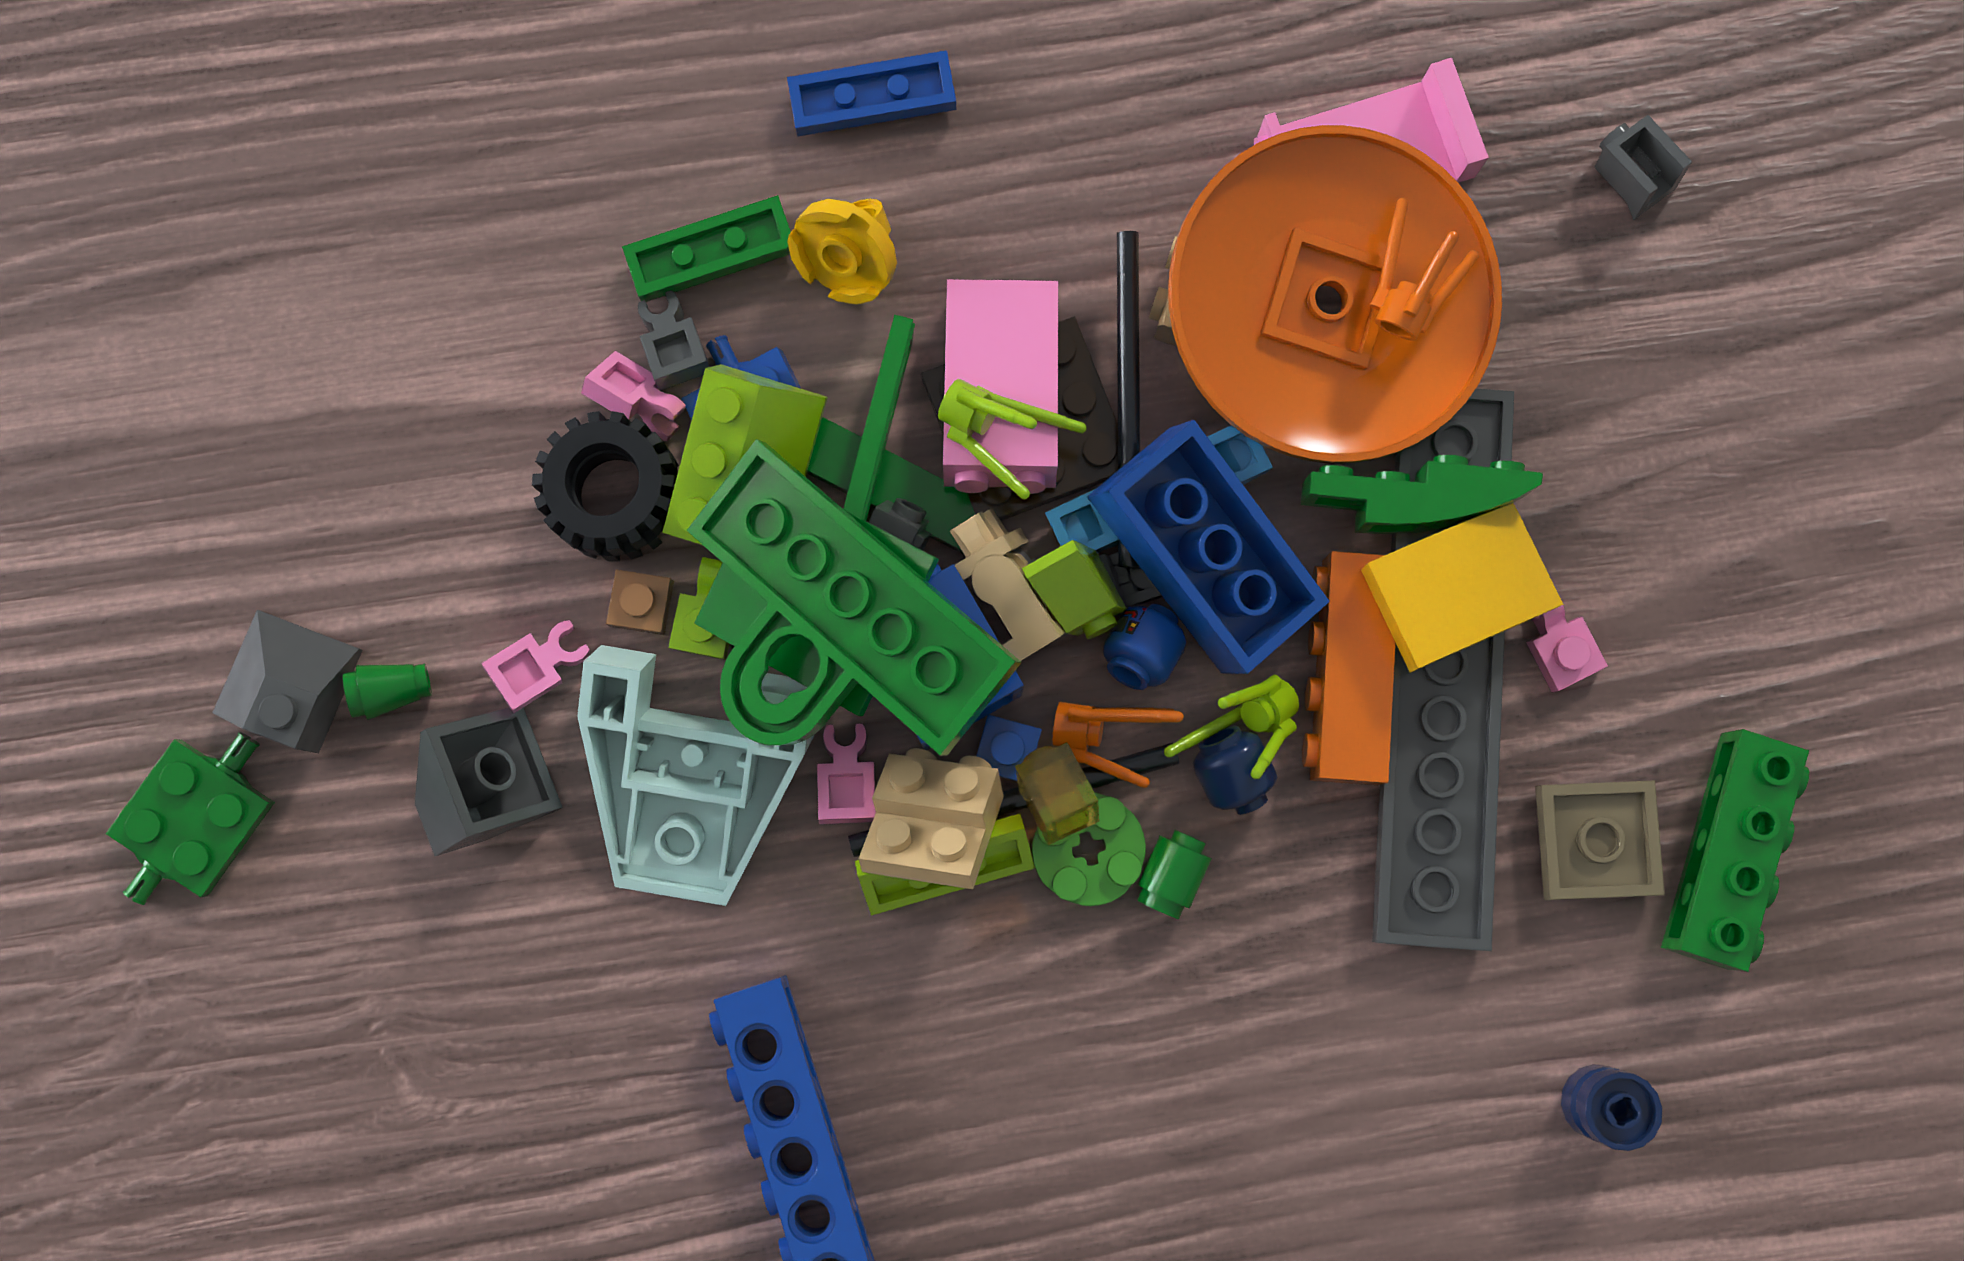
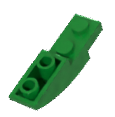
[1301,455,1543,534]

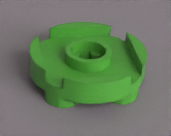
[1032,792,1146,906]

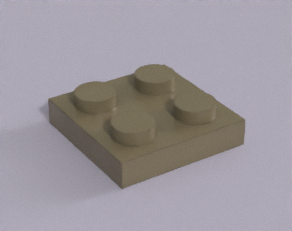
[1535,780,1665,900]

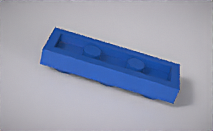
[787,50,957,137]

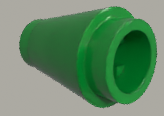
[343,663,432,720]

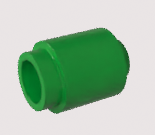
[1137,829,1212,919]

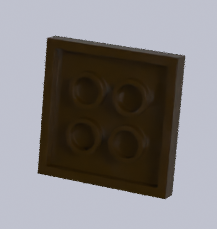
[921,316,1118,521]

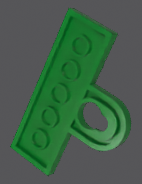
[686,439,1022,755]

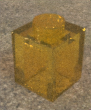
[1015,742,1100,845]

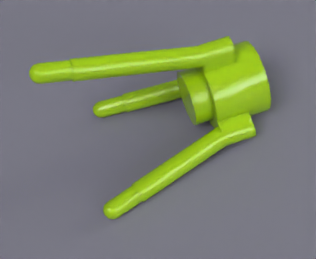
[938,379,1086,499]
[1164,674,1299,779]

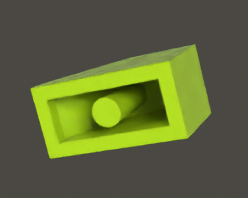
[1022,540,1127,639]

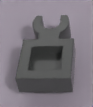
[638,291,710,391]

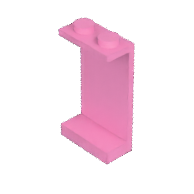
[1254,58,1489,183]
[943,279,1058,494]

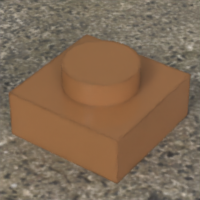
[606,569,674,635]

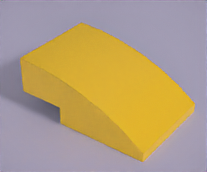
[1361,503,1564,673]

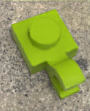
[668,557,729,660]

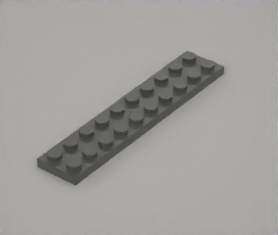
[1372,389,1514,951]

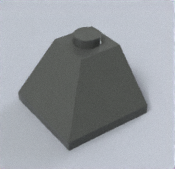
[213,610,363,754]
[415,707,563,856]

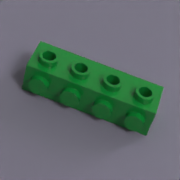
[1661,729,1809,972]

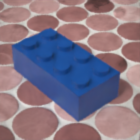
[1087,420,1330,674]

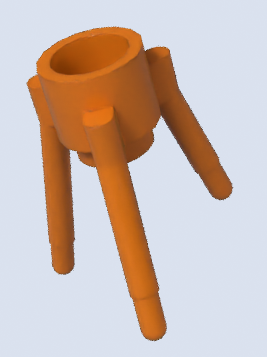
[1370,198,1479,341]
[1052,701,1184,788]

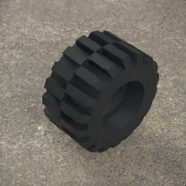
[532,411,679,562]

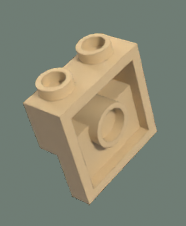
[858,748,1004,889]

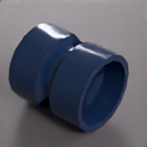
[1561,1064,1663,1151]

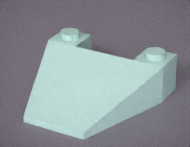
[577,645,814,906]

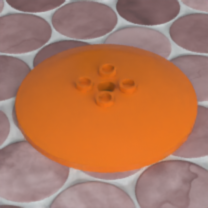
[1168,125,1502,464]

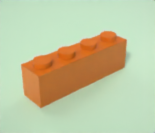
[1302,551,1395,786]

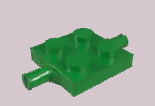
[105,732,275,905]

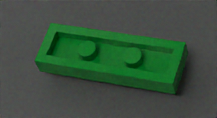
[622,195,791,302]

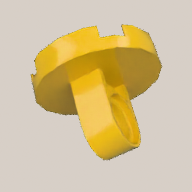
[787,199,897,305]

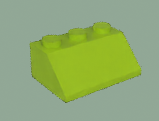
[662,364,828,545]

